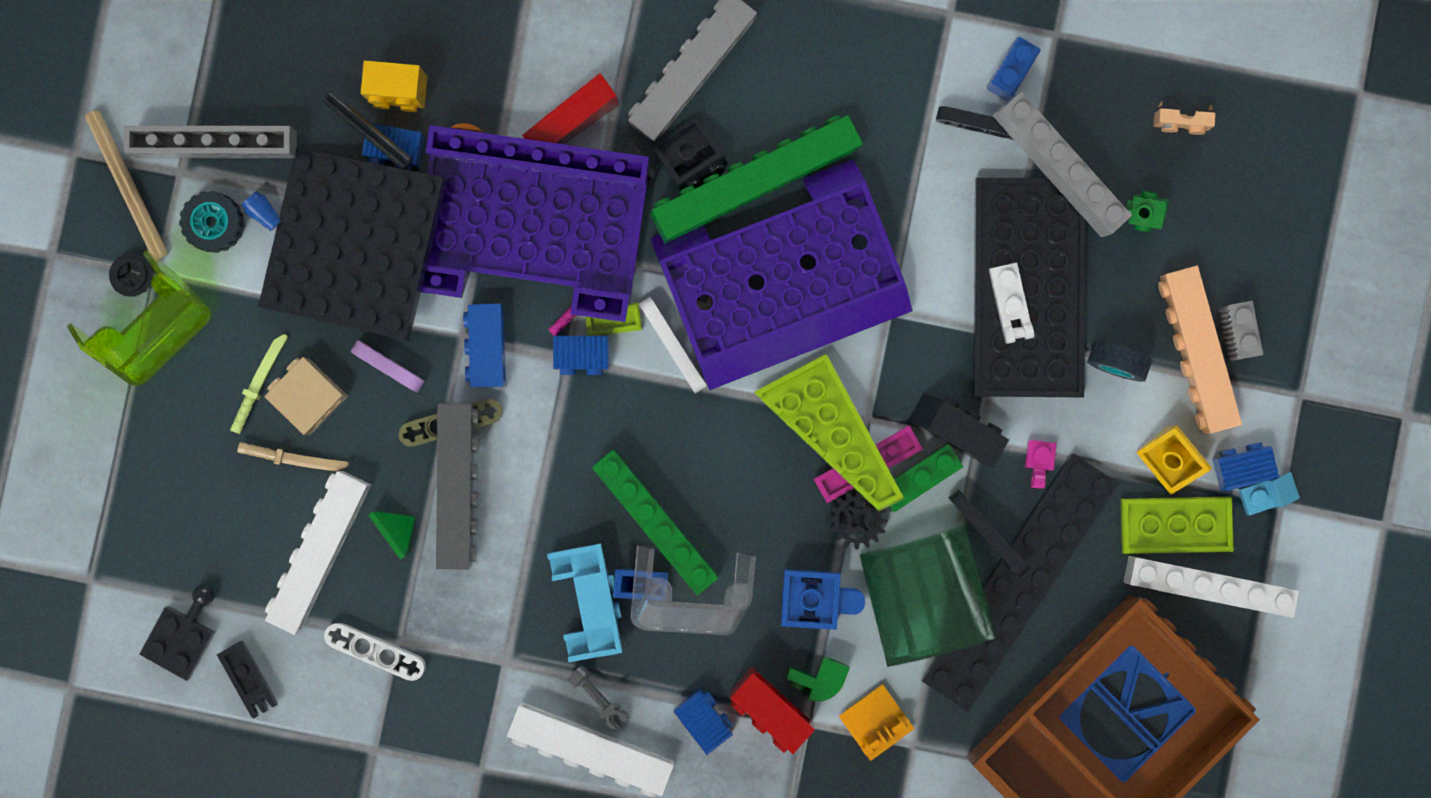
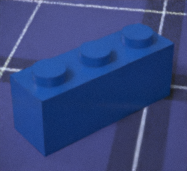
[463,304,506,388]

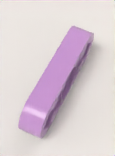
[350,340,425,393]

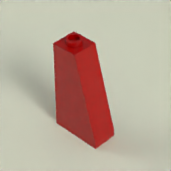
[522,73,619,144]

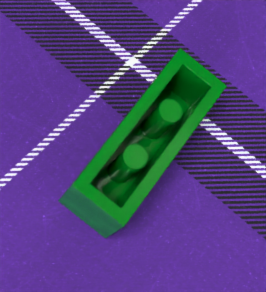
[889,444,963,513]

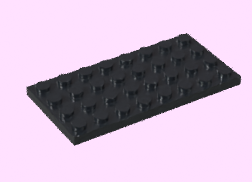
[973,178,1085,398]

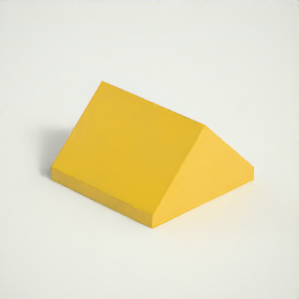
[1136,425,1212,494]

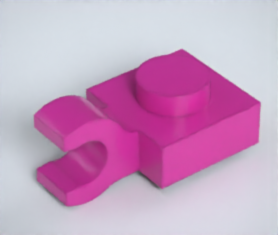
[1025,440,1057,489]

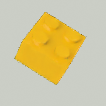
[361,61,428,112]

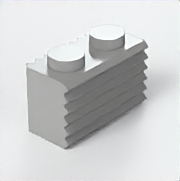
[1218,301,1263,361]

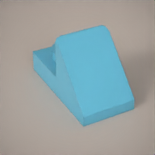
[1238,472,1300,516]

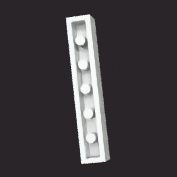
[265,471,372,635]
[1123,556,1299,618]
[507,702,674,798]

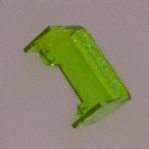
[67,250,211,386]

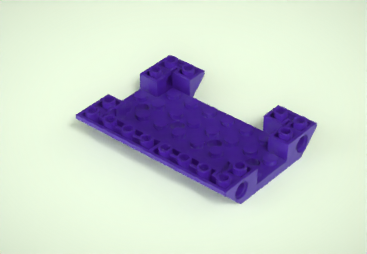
[650,159,913,391]

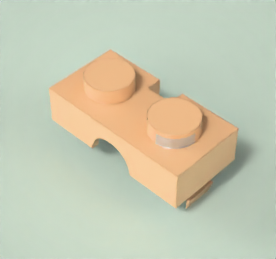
[1153,101,1215,135]

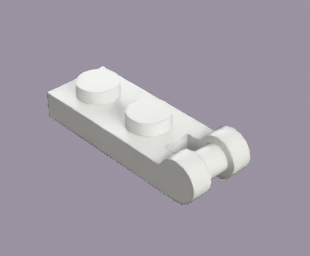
[989,263,1034,344]

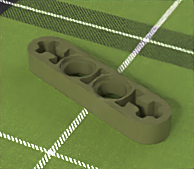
[399,399,503,447]

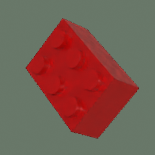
[730,667,815,754]

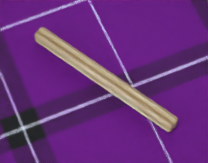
[85,110,168,260]

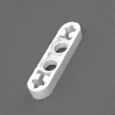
[639,297,707,394]
[324,622,426,681]

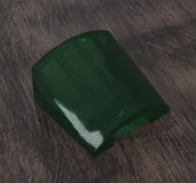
[859,525,997,667]

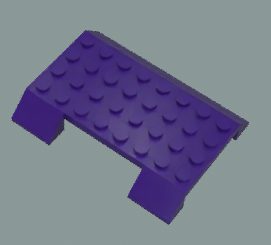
[421,125,649,322]

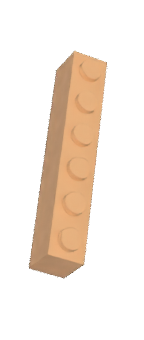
[1158,266,1242,434]

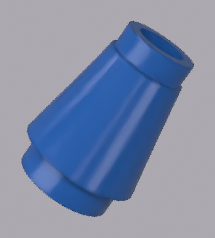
[241,191,281,232]

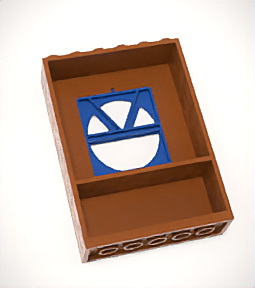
[966,595,1260,798]

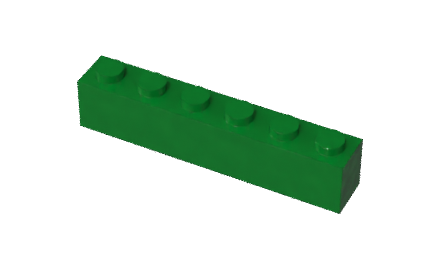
[592,450,719,596]

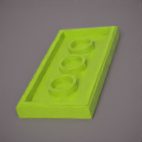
[1120,497,1233,554]

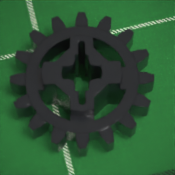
[827,490,888,550]

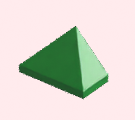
[369,511,415,560]

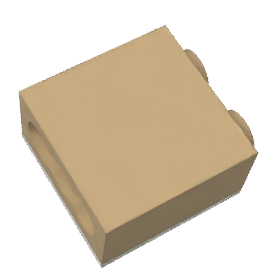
[264,357,348,435]

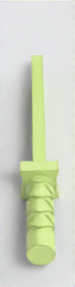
[230,334,288,434]

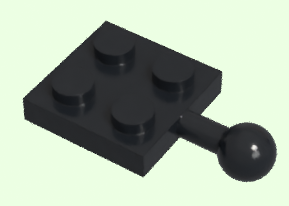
[139,585,216,681]

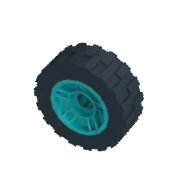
[179,191,245,253]
[1087,340,1153,382]

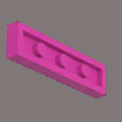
[814,425,923,503]

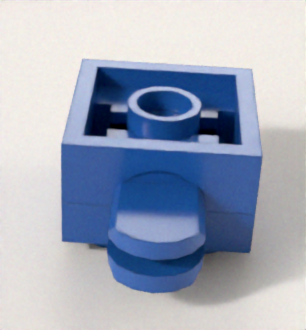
[780,568,866,630]

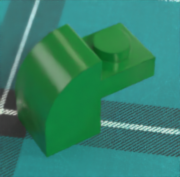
[786,655,850,701]

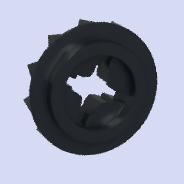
[109,253,154,297]

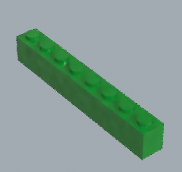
[650,115,863,244]

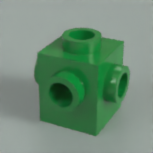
[1126,191,1169,232]

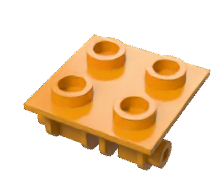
[838,684,915,761]

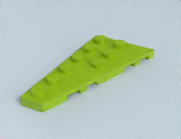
[754,354,904,511]

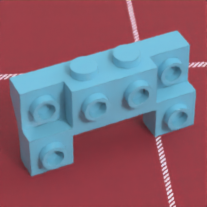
[547,543,623,662]

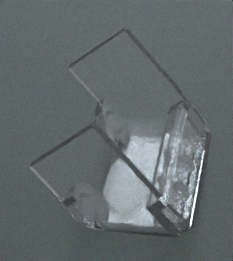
[631,545,756,635]

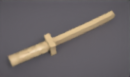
[237,442,349,471]

